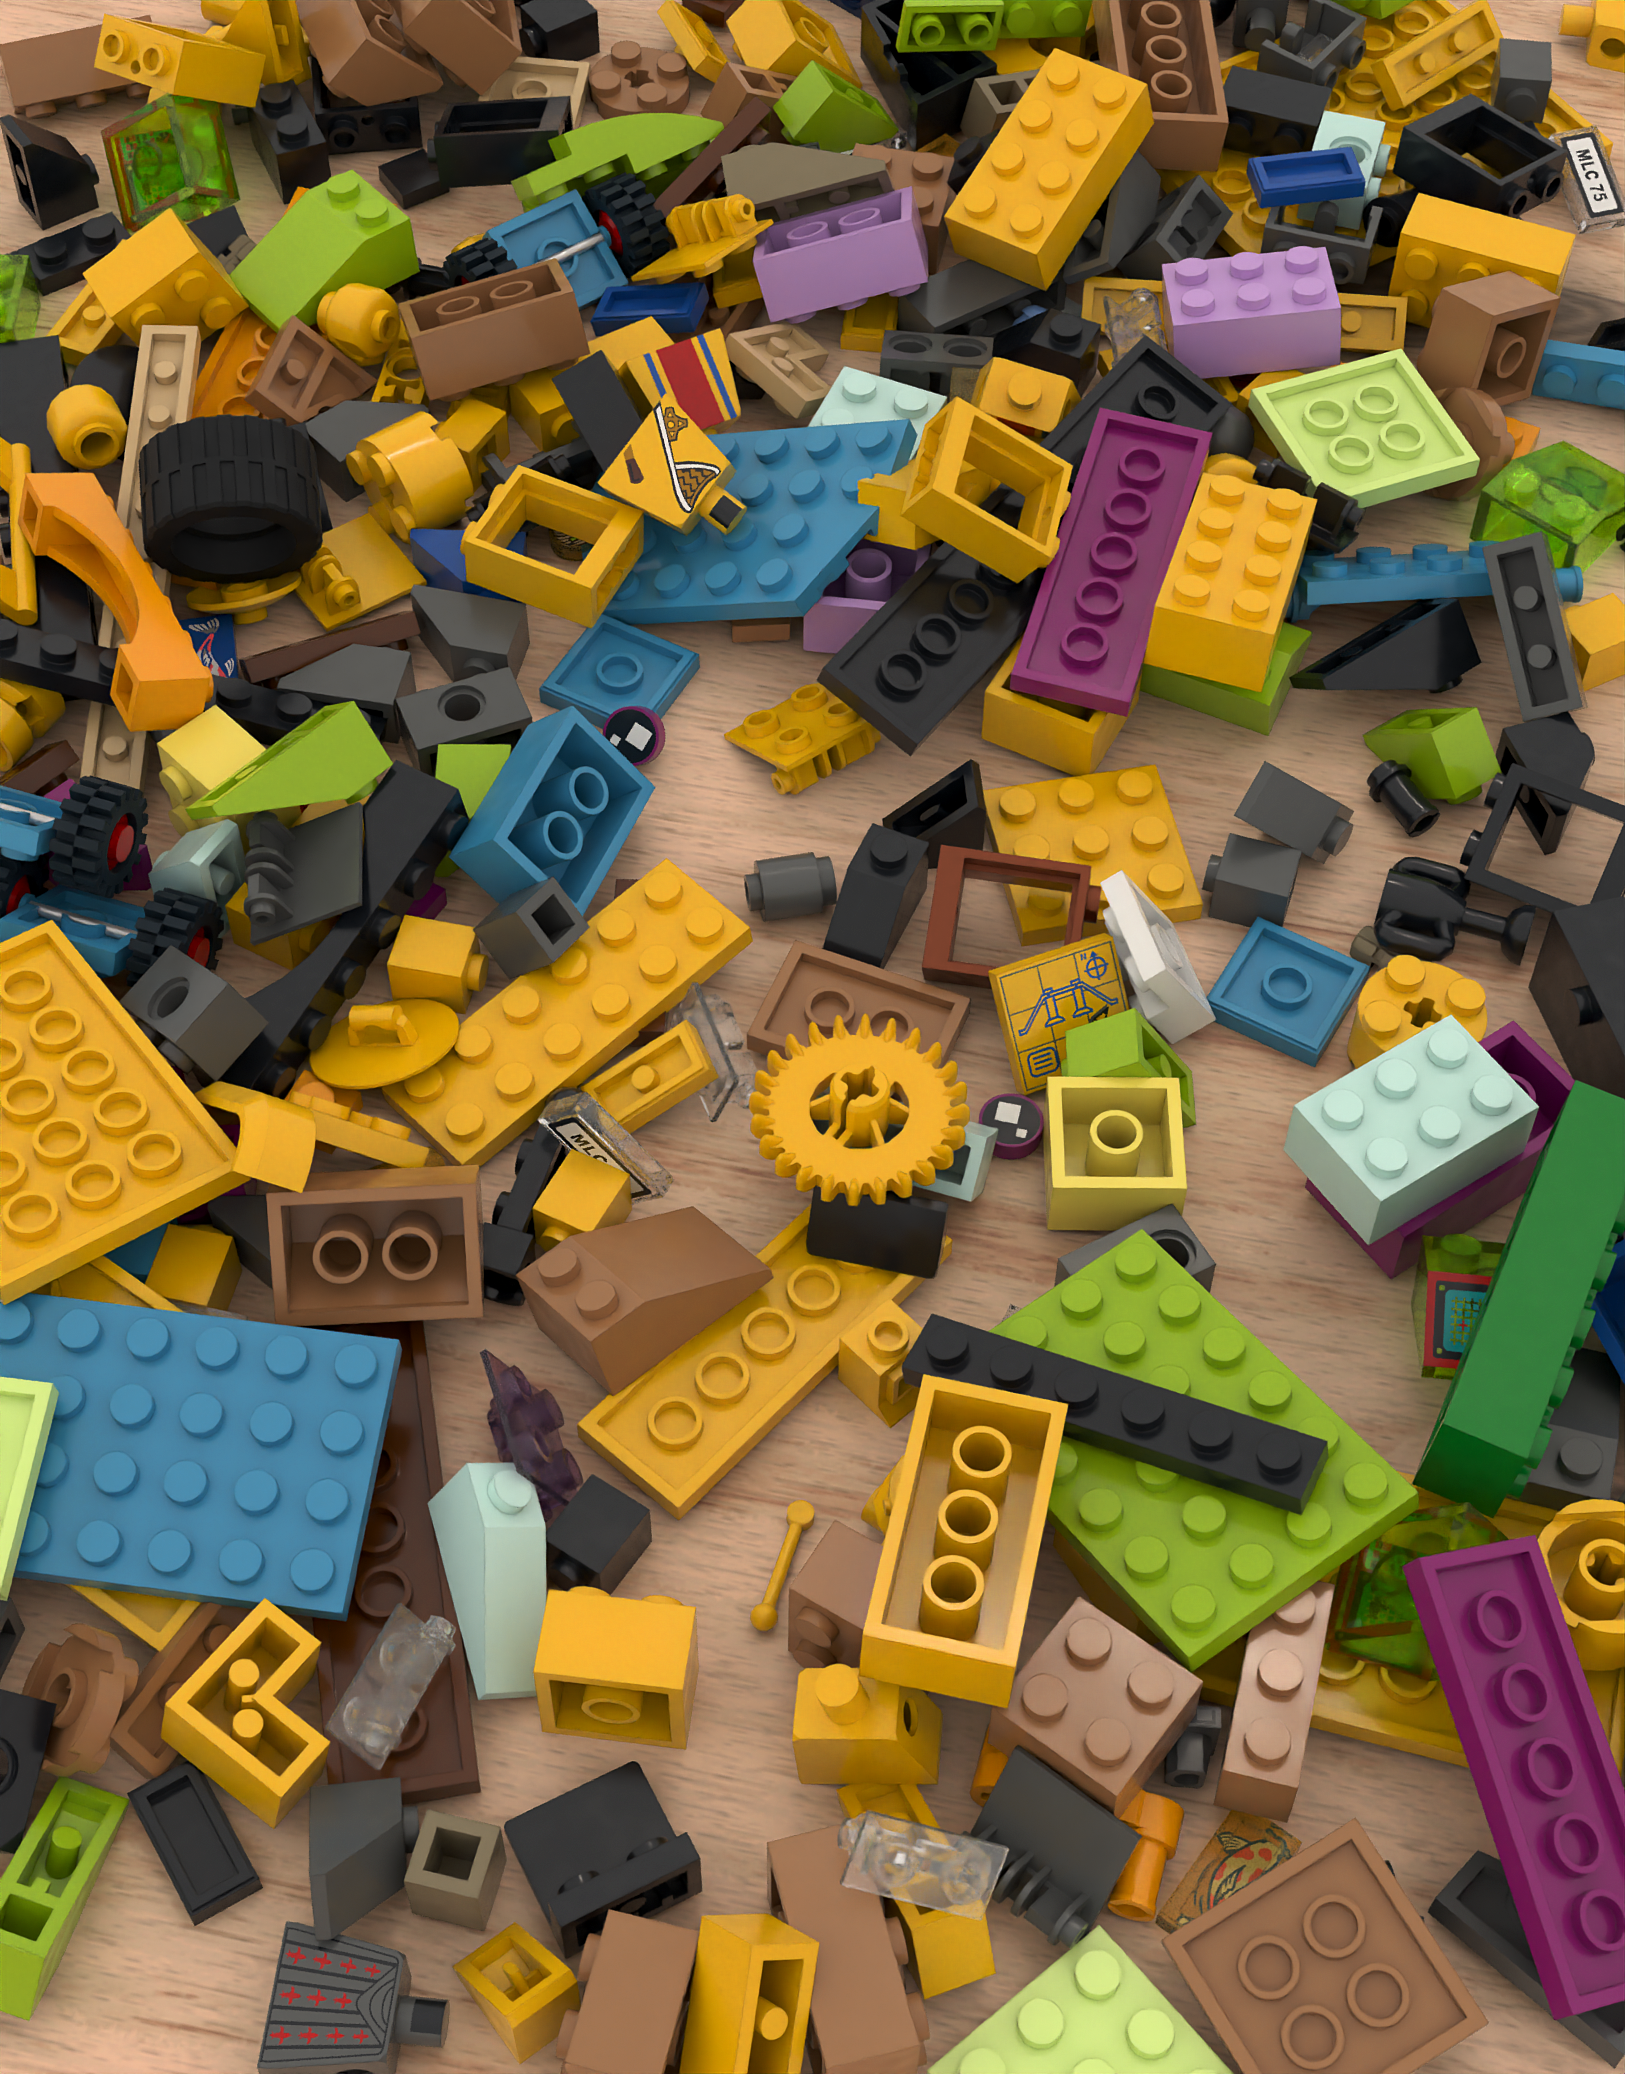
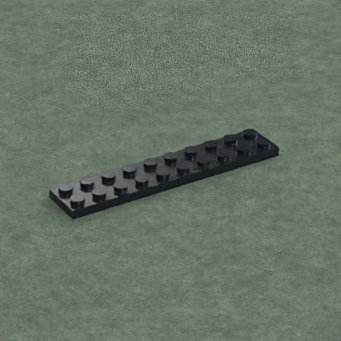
[817,335,1232,757]

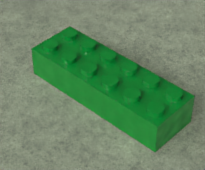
[1412,1080,1625,1518]

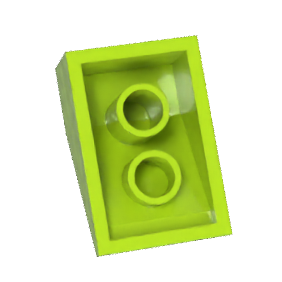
[229,169,420,333]

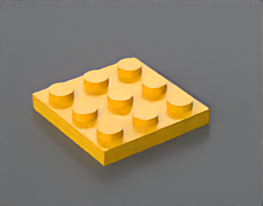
[983,764,1203,947]

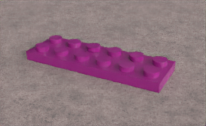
[1010,408,1213,717]
[1402,1535,1625,2021]

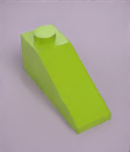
[185,701,393,820]
[0,1777,130,2021]

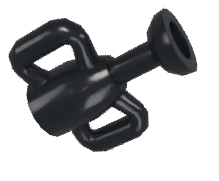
[1374,857,1536,966]

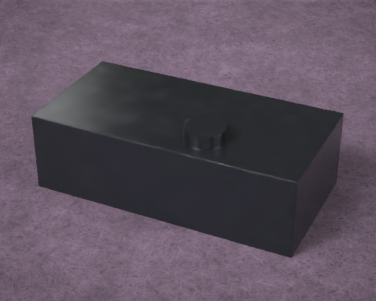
[1528,896,1625,1099]

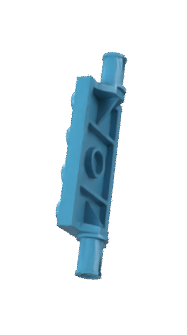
[1285,541,1583,623]

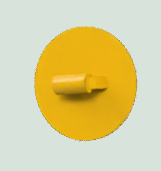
[310,998,460,1089]

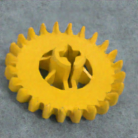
[749,1013,970,1206]

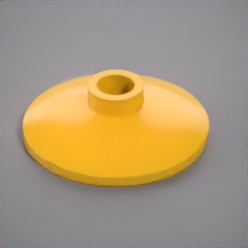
[186,570,302,625]

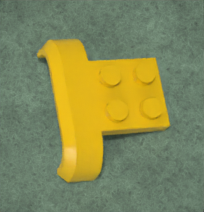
[194,1081,430,1193]

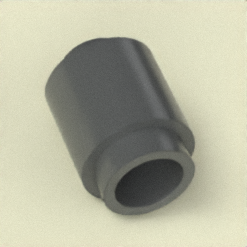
[744,852,837,922]

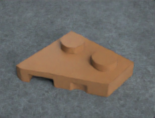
[244,315,377,426]

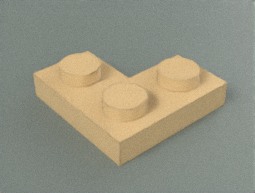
[725,321,831,419]

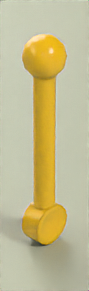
[750,1500,815,1631]

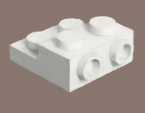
[1100,870,1216,1045]

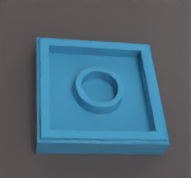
[539,614,700,729]
[1207,917,1371,1067]

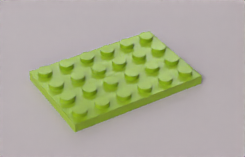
[988,1229,1419,1672]

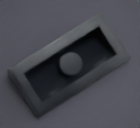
[806,1185,949,1279]

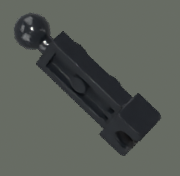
[483,1087,595,1306]

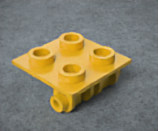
[631,194,774,284]
[294,512,427,632]
[724,683,881,795]

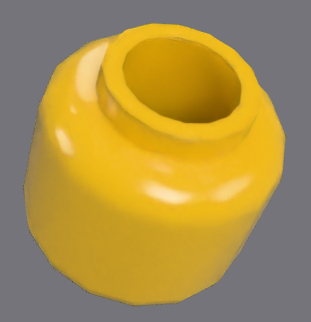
[47,384,128,470]

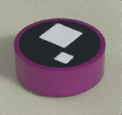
[602,706,666,766]
[978,1093,1044,1160]

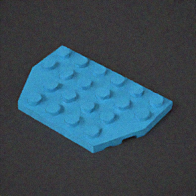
[581,419,917,625]

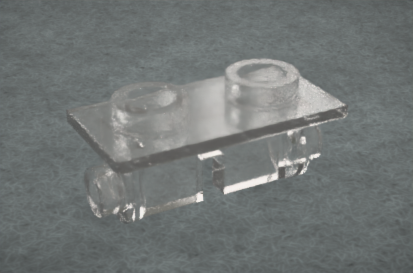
[1103,288,1168,368]
[670,982,757,1122]
[324,1603,456,1770]
[837,1810,1009,1921]

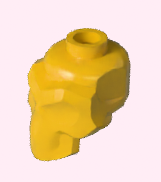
[317,283,401,367]

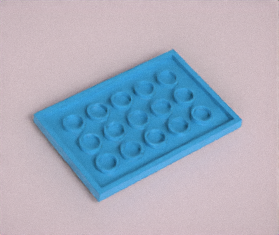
[0,1293,402,1621]

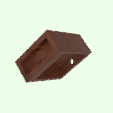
[922,845,1102,989]

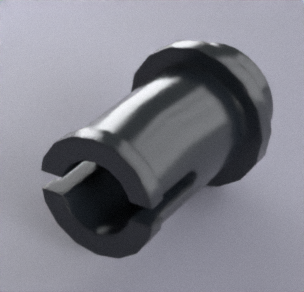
[1367,760,1440,837]

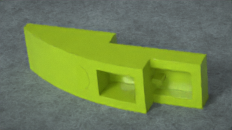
[896,0,1093,52]
[511,113,724,205]

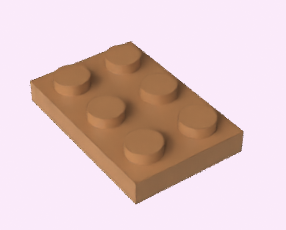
[747,940,971,1102]

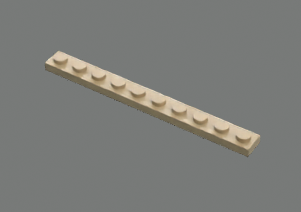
[80,325,201,798]

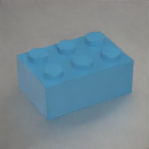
[449,705,655,917]

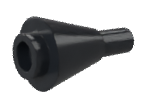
[1363,186,1427,248]

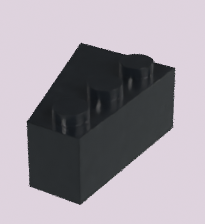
[860,0,997,152]

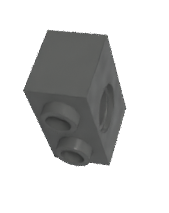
[396,667,533,778]
[119,945,269,1082]

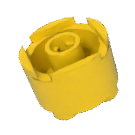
[346,411,474,545]
[1347,955,1487,1069]
[1537,1499,1625,1671]

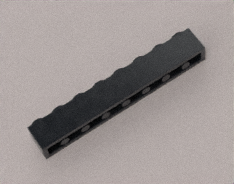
[0,335,99,702]

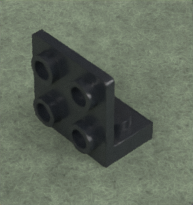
[504,1761,702,1959]

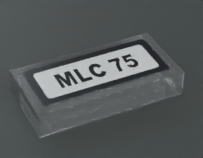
[1548,126,1625,235]
[537,1092,674,1205]

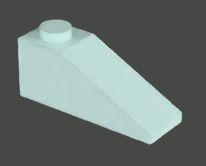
[428,1462,546,1700]

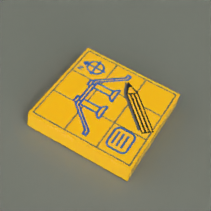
[988,933,1129,1095]

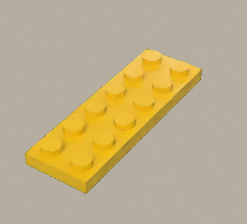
[381,858,753,1167]
[577,1204,953,1521]

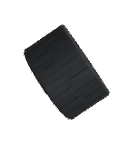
[138,414,323,584]

